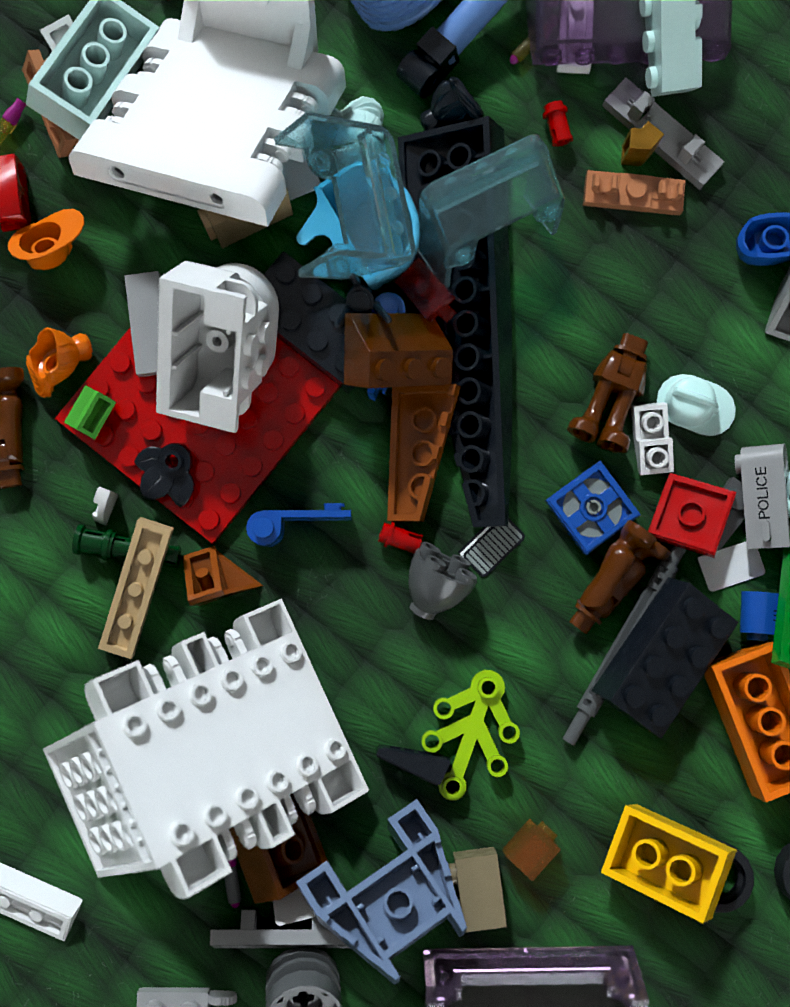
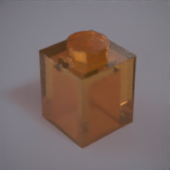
[502,819,561,882]

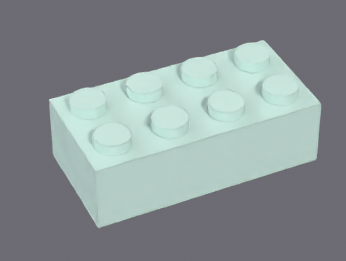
[26,0,160,140]

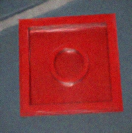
[648,472,737,558]

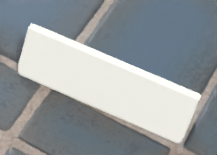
[0,863,82,941]

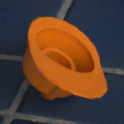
[8,209,85,270]

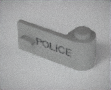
[735,443,790,549]

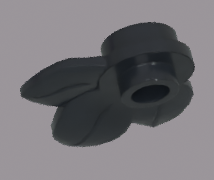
[134,443,195,507]

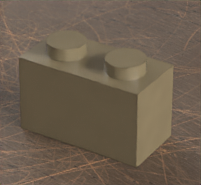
[448,847,507,933]

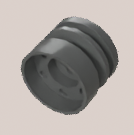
[265,946,343,1007]

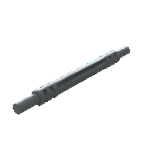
[562,545,687,746]

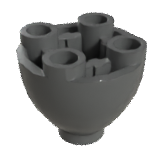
[408,542,477,620]

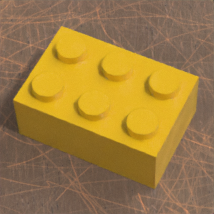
[601,804,737,923]

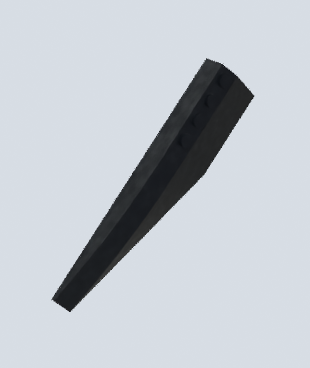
[398,116,513,527]

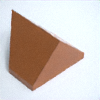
[183,546,263,606]

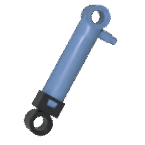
[396,0,508,98]

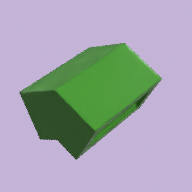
[64,385,116,439]

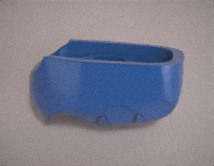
[736,212,790,266]

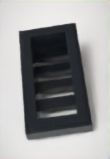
[376,745,451,786]

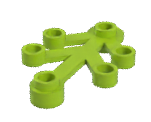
[421,670,520,801]

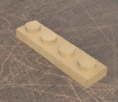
[98,517,174,659]

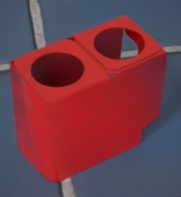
[0,154,31,232]

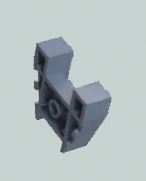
[296,799,467,985]

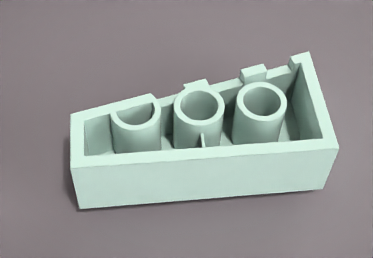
[639,0,702,97]

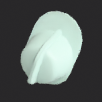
[657,374,736,436]

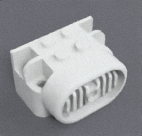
[156,261,279,433]

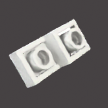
[631,402,674,475]

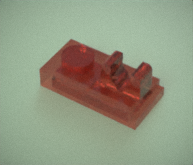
[395,257,457,322]

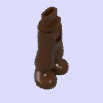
[0,367,25,489]
[569,520,671,634]

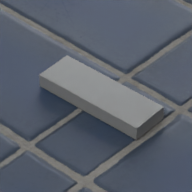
[124,271,161,377]

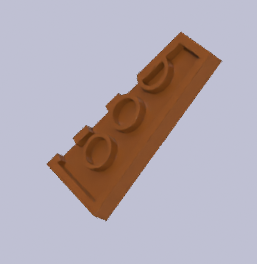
[387,384,460,522]

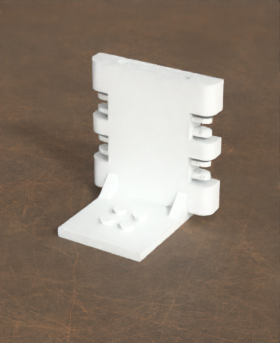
[69,0,346,227]
[43,598,369,899]

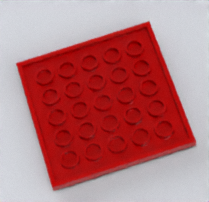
[54,328,340,544]

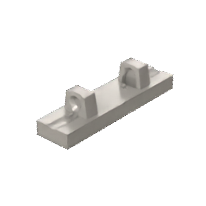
[602,77,724,190]
[210,910,350,948]

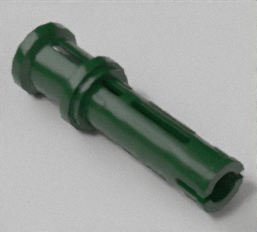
[72,524,181,568]

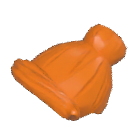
[26,327,93,398]

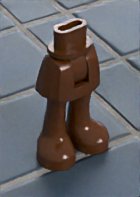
[567,333,648,453]

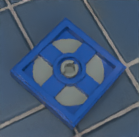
[545,460,641,555]

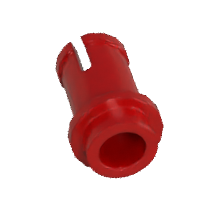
[542,100,573,147]
[378,521,423,554]

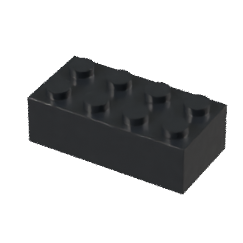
[264,251,355,395]
[591,577,739,738]

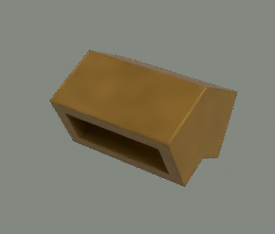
[621,121,664,166]

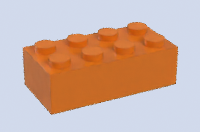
[704,641,790,802]

